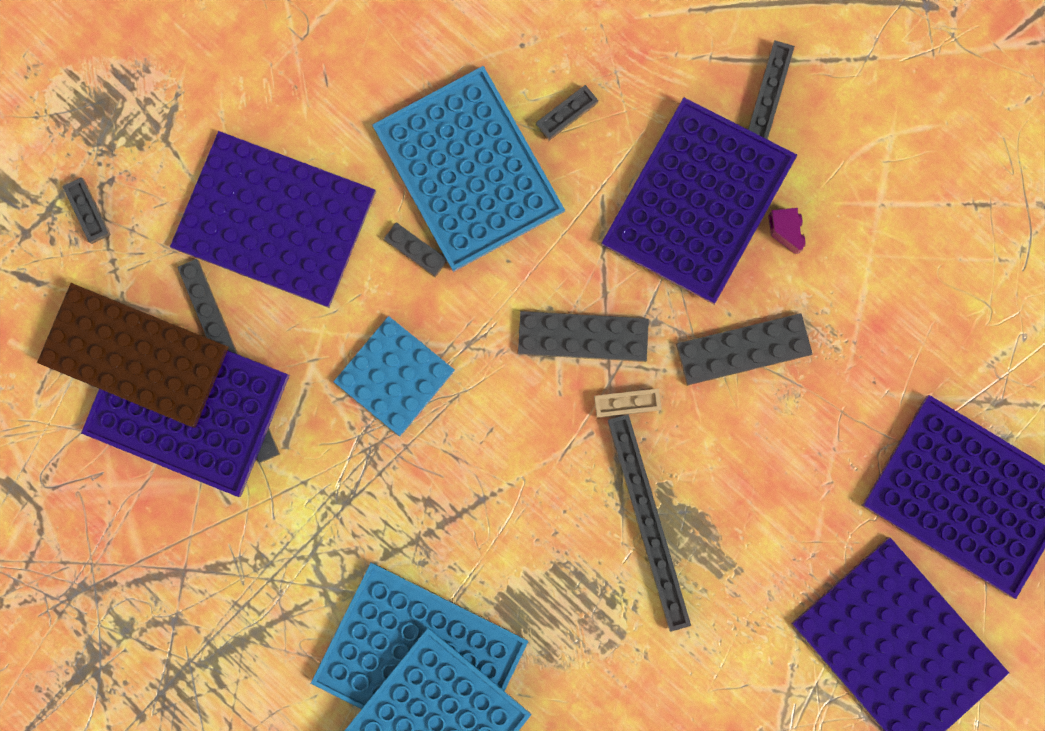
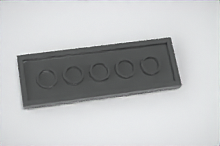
[518,311,649,362]
[676,313,813,386]

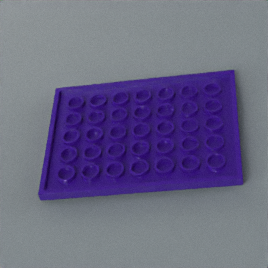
[601,97,797,305]
[170,131,376,308]
[81,351,290,497]
[862,395,1045,599]
[791,537,1009,731]

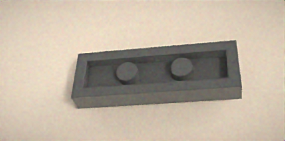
[536,85,599,141]
[62,177,111,244]
[384,222,447,277]

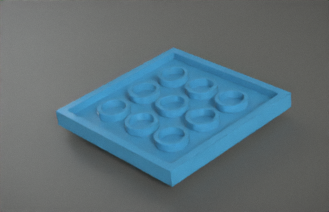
[334,316,455,437]

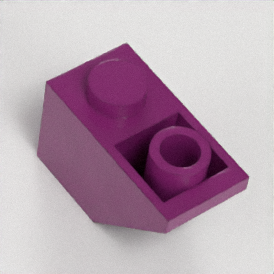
[768,208,806,254]

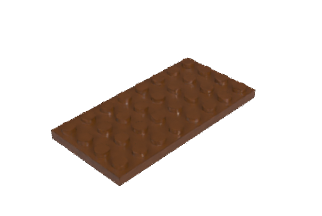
[37,283,229,428]

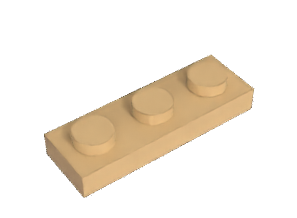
[594,389,662,418]

